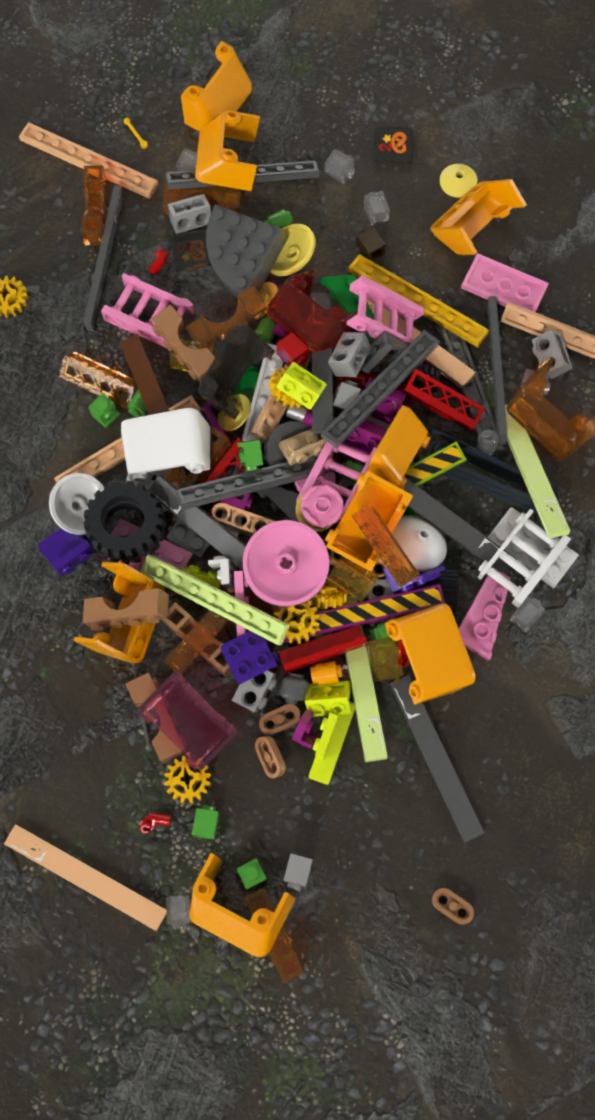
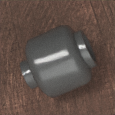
[279,672,309,705]

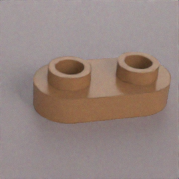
[259,704,300,736]
[255,735,286,778]
[432,888,474,925]

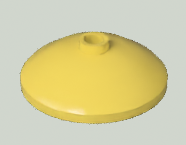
[270,224,316,276]

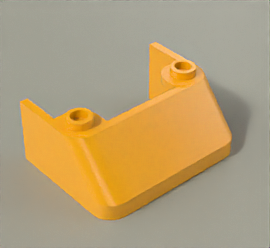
[195,110,260,191]
[430,179,527,255]
[368,405,431,490]
[73,562,166,663]
[190,853,296,958]

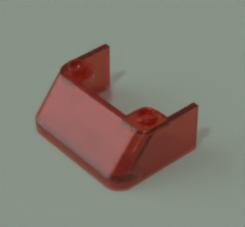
[267,270,360,352]

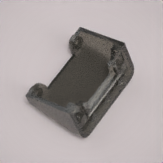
[198,325,275,420]

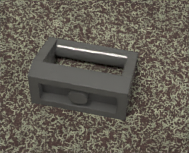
[361,330,409,374]

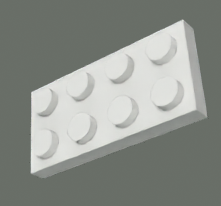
[487,507,579,588]

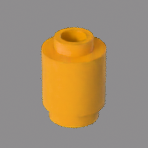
[310,661,343,685]

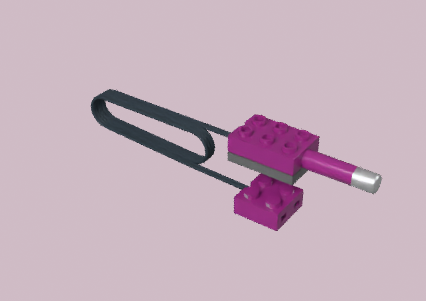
[286,378,560,515]

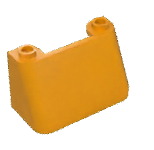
[181,41,252,132]
[325,470,413,571]
[385,603,475,705]

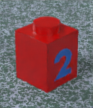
[276,332,308,367]

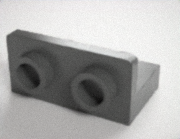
[166,516,211,560]

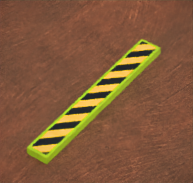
[405,441,467,486]

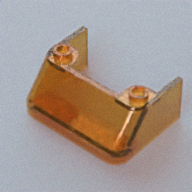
[507,357,595,459]

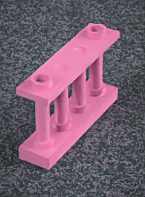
[101,273,194,351]
[346,275,424,345]
[296,441,377,523]

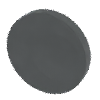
[264,421,311,467]

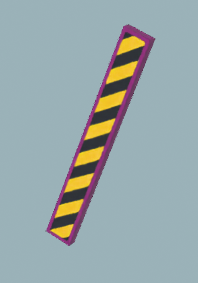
[282,584,445,644]

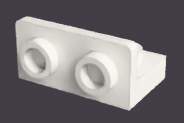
[208,556,237,593]

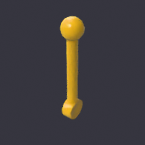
[124,118,148,149]

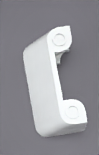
[121,408,210,484]

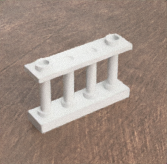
[478,509,571,608]

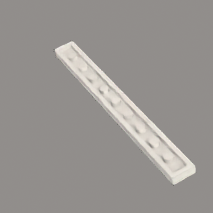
[221,343,284,538]

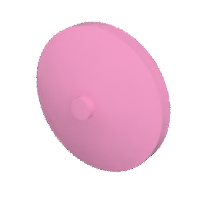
[243,520,329,607]

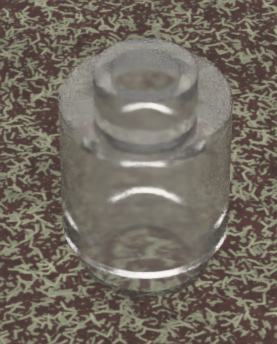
[477,429,499,455]

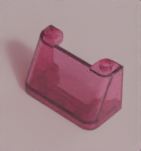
[139,670,239,770]

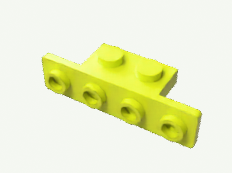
[309,701,355,785]

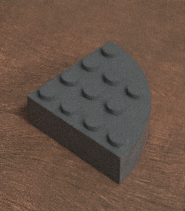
[206,205,287,306]

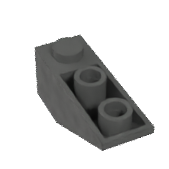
[255,486,299,522]

